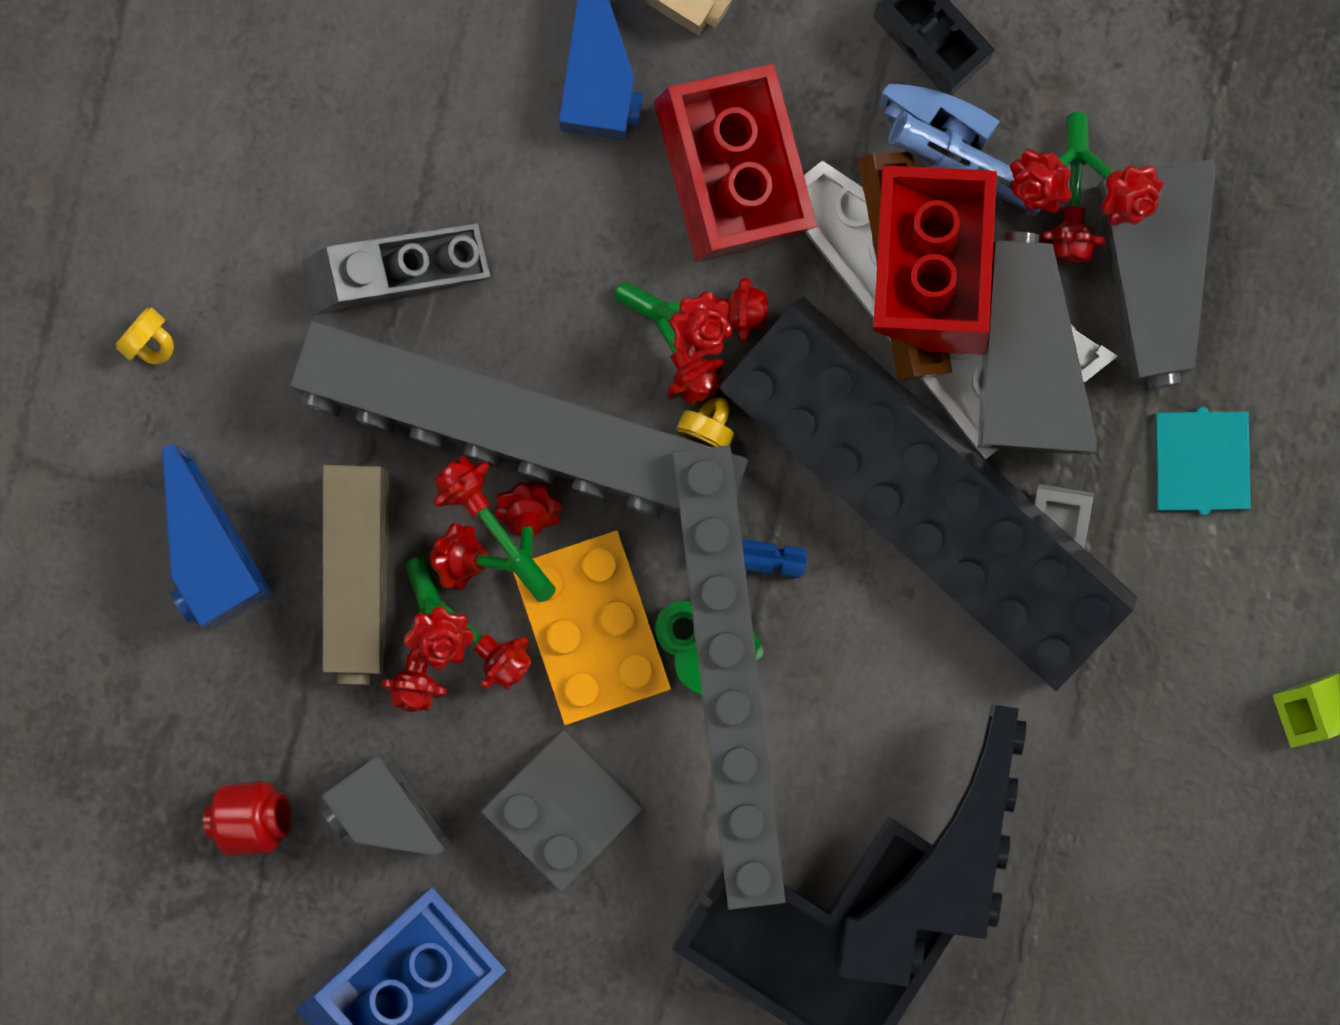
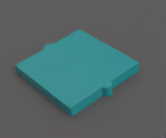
[1155,407,1251,516]

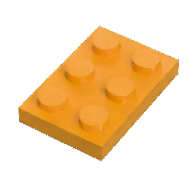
[513,530,671,725]

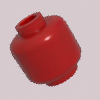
[203,781,291,857]

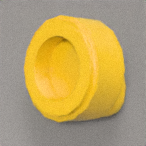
[115,307,174,365]
[676,397,735,447]

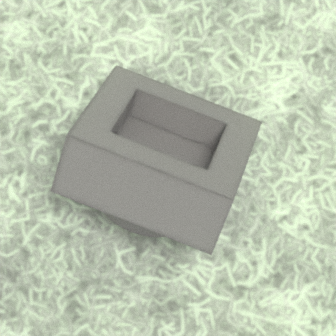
[1035,484,1094,549]

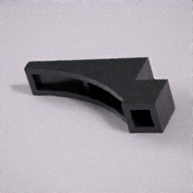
[837,705,1027,987]

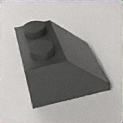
[481,730,643,892]
[322,753,452,856]

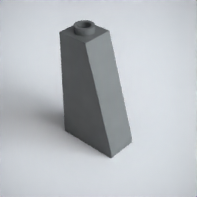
[1096,159,1216,389]
[977,232,1097,455]

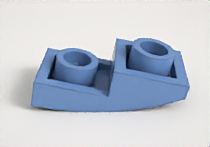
[878,84,1000,150]

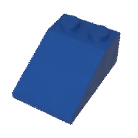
[162,443,273,628]
[295,887,507,1025]

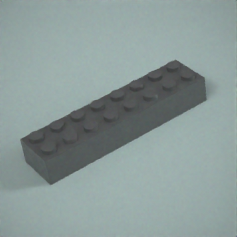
[290,321,748,526]

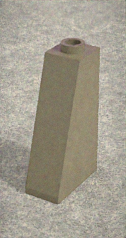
[323,465,390,685]

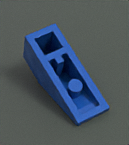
[559,0,644,140]

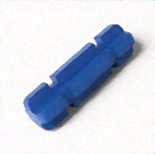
[742,539,807,578]

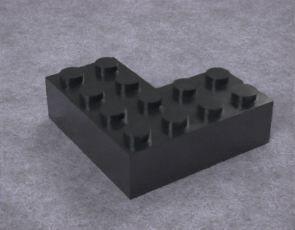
[672,816,954,1025]

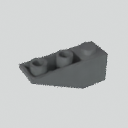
[302,223,490,315]

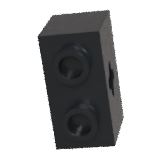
[873,0,995,96]

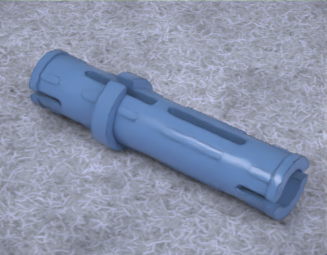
[888,111,1041,216]

